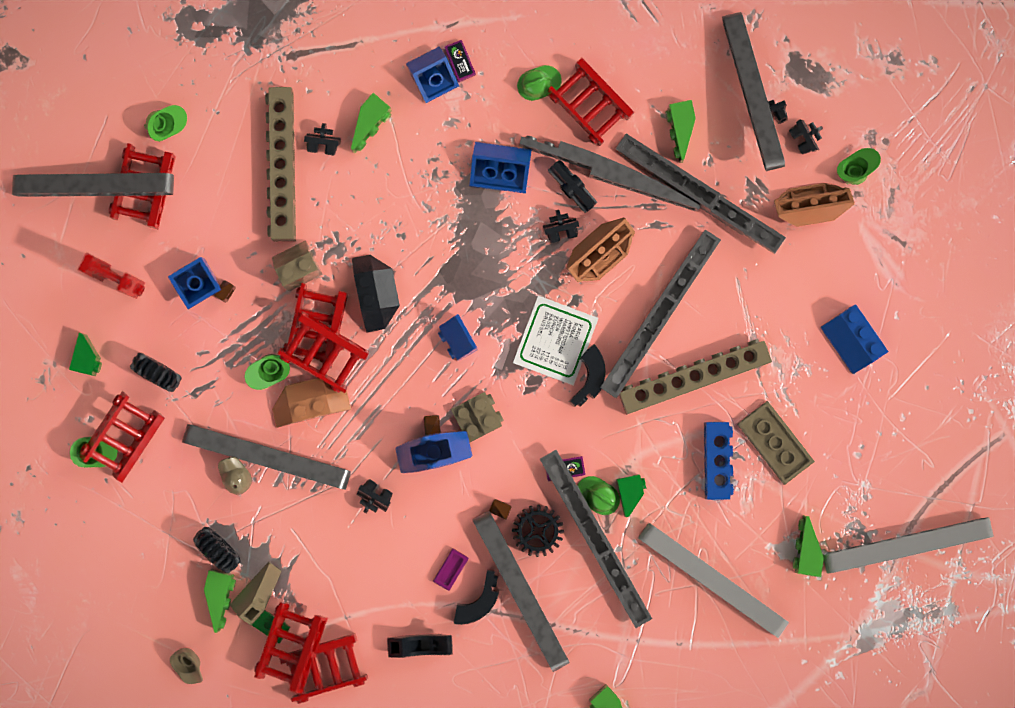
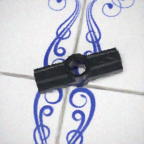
[548,160,598,213]

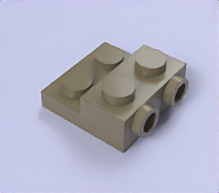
[451,392,504,442]

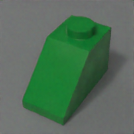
[69,333,102,377]
[616,474,647,517]

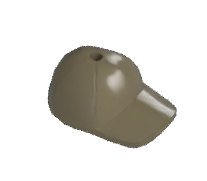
[218,457,252,495]
[170,648,203,684]

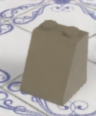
[272,240,323,291]

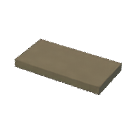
[737,401,815,485]

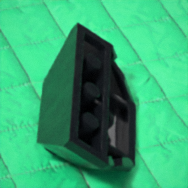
[352,254,400,333]

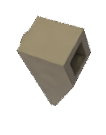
[229,562,282,625]

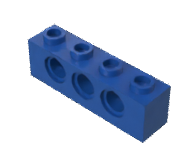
[704,422,734,500]

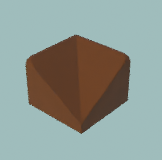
[214,280,236,303]
[424,415,441,436]
[489,499,512,520]

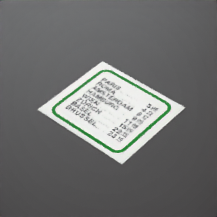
[513,295,599,386]

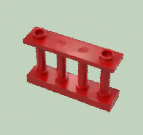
[548,57,635,146]
[108,143,176,230]
[77,252,145,299]
[283,283,348,369]
[278,311,369,393]
[79,391,165,483]
[254,602,328,693]
[279,633,368,704]

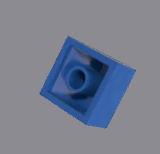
[406,46,459,103]
[168,257,221,310]
[438,314,478,361]

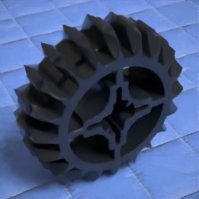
[130,353,182,392]
[512,505,564,557]
[193,527,241,573]

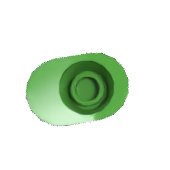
[517,65,562,101]
[144,105,187,141]
[837,148,881,185]
[244,354,290,390]
[69,437,118,468]
[578,476,620,515]

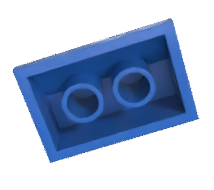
[469,142,532,194]
[820,304,889,375]

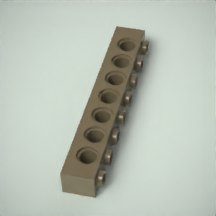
[265,87,296,242]
[619,339,772,415]

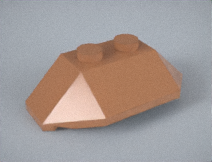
[774,183,855,227]
[566,217,635,282]
[272,378,351,428]

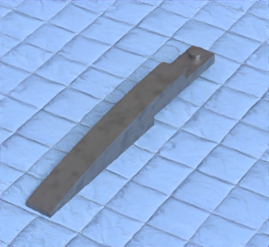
[616,133,786,254]
[519,135,700,212]
[600,229,721,398]
[540,450,653,628]

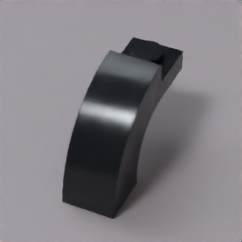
[569,344,606,407]
[454,569,499,625]
[387,634,453,658]

